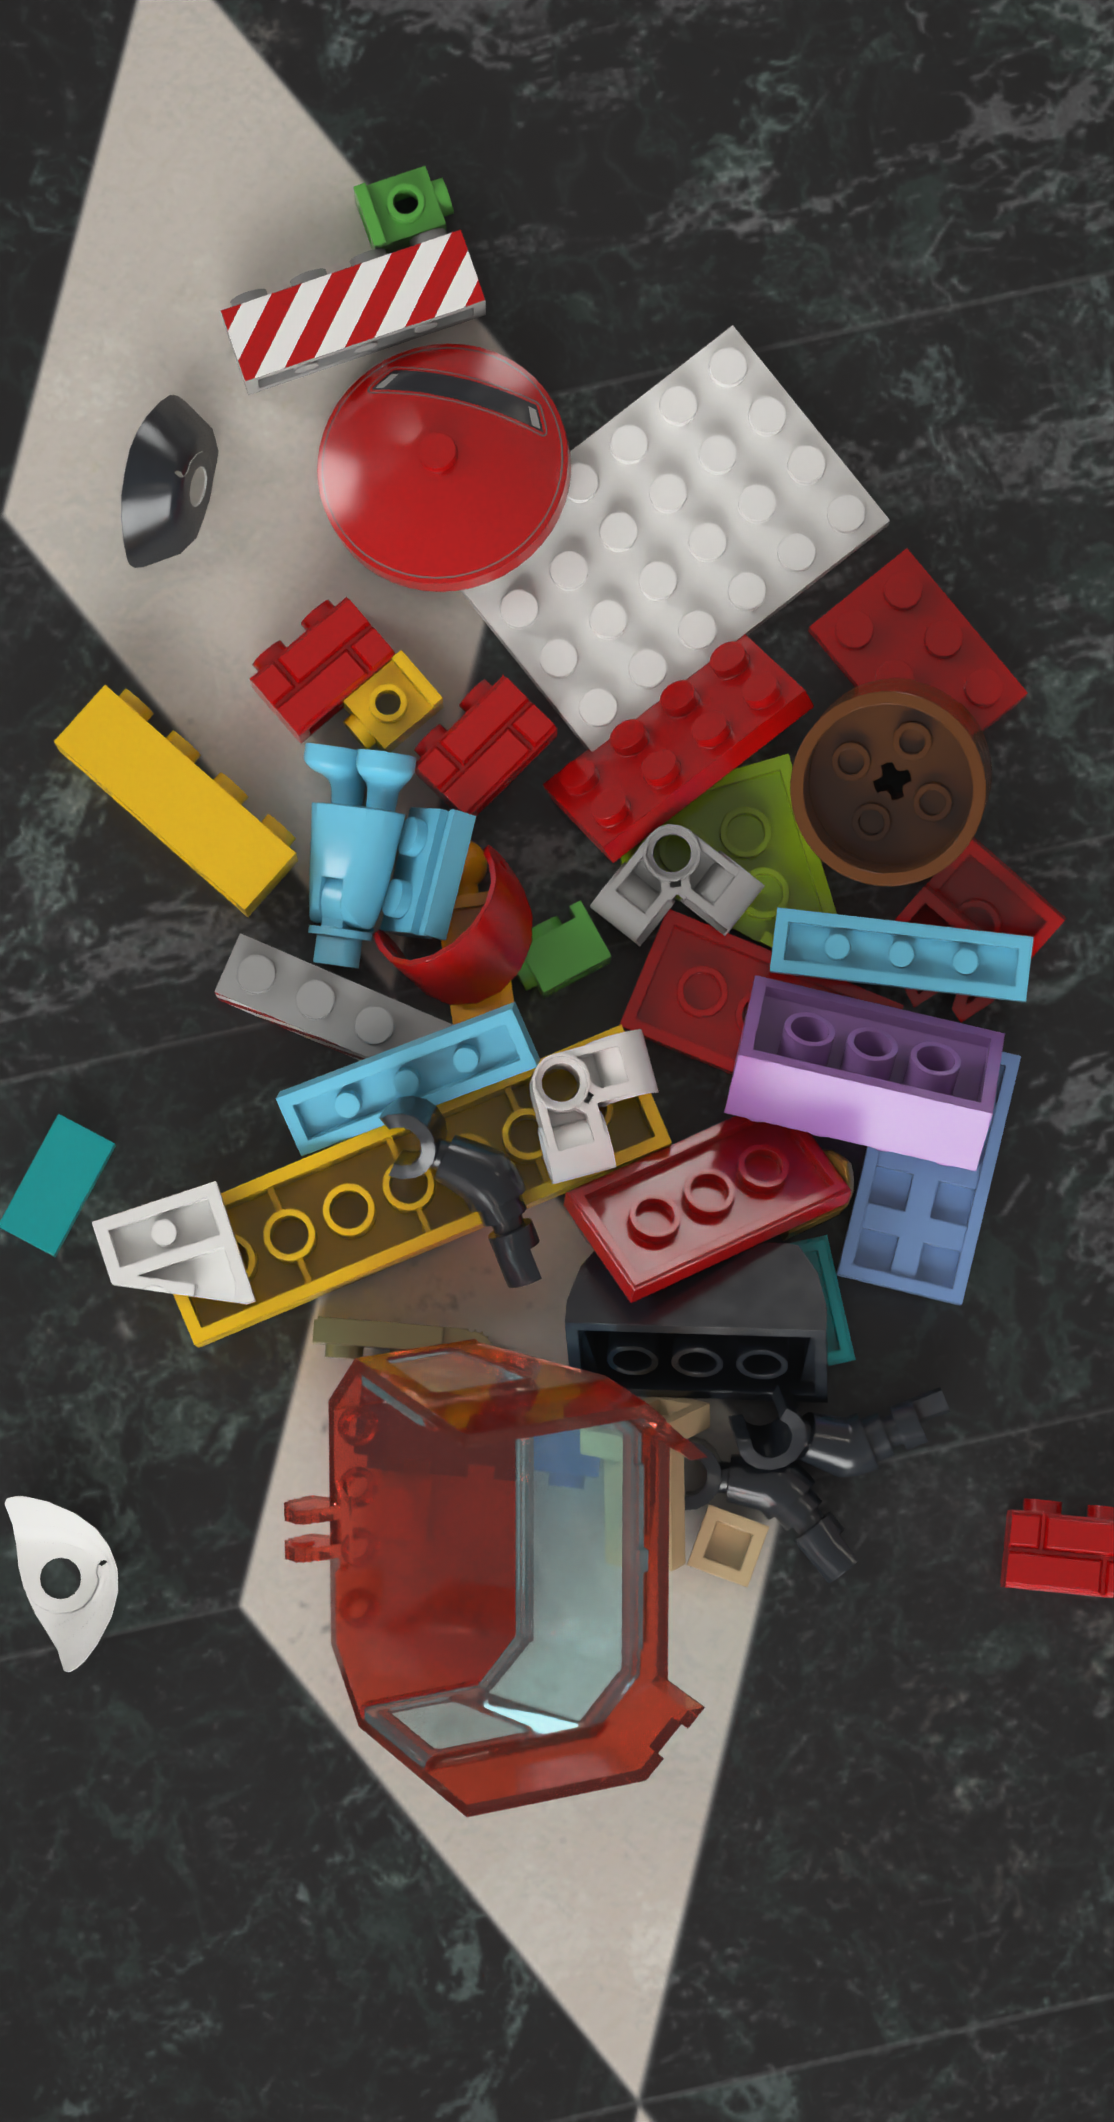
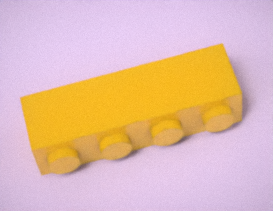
[54,685,298,917]

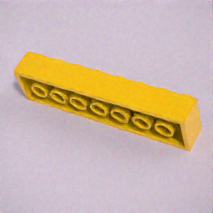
[173,1024,672,1348]

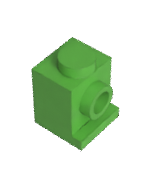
[353,166,454,254]
[517,900,611,999]

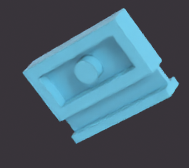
[380,807,476,940]

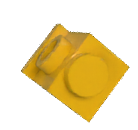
[342,650,444,752]

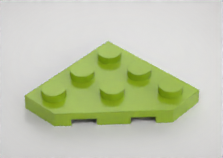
[620,754,837,951]

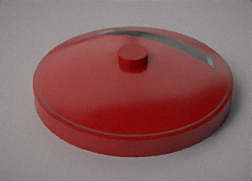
[317,343,571,592]

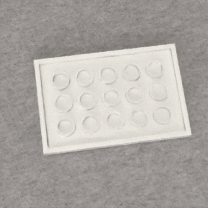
[460,325,890,752]

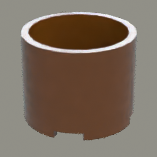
[790,678,992,886]

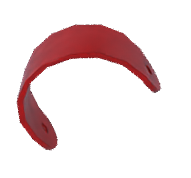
[373,845,533,1005]

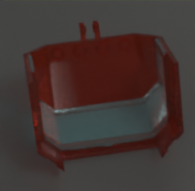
[284,1339,707,1817]

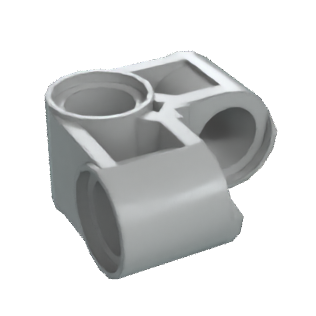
[590,824,765,946]

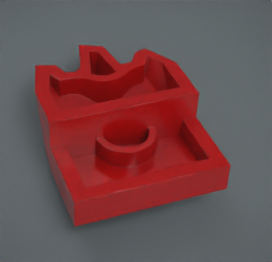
[894,837,1067,1023]

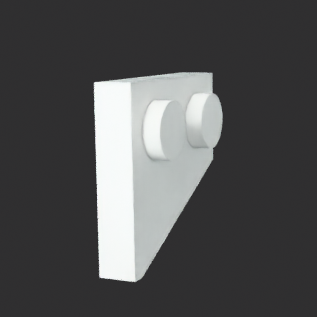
[92,1181,256,1304]

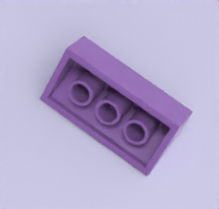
[724,975,1005,1171]

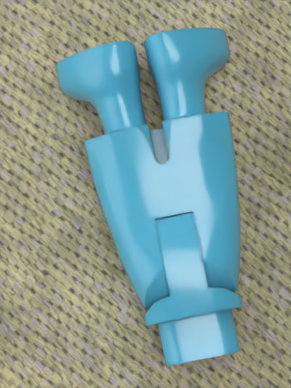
[304,743,417,968]

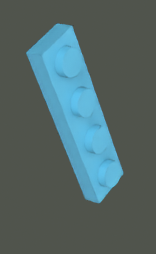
[770,907,1034,1002]
[276,1002,540,1156]

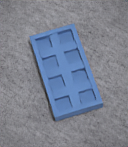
[836,1052,1021,1306]

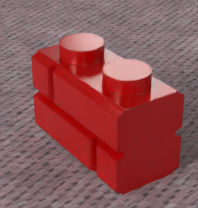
[250,597,396,744]
[414,675,558,817]
[1000,1498,1114,1598]

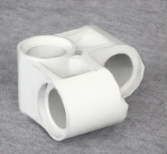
[529,1029,659,1184]

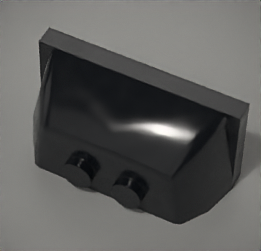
[565,1243,829,1403]

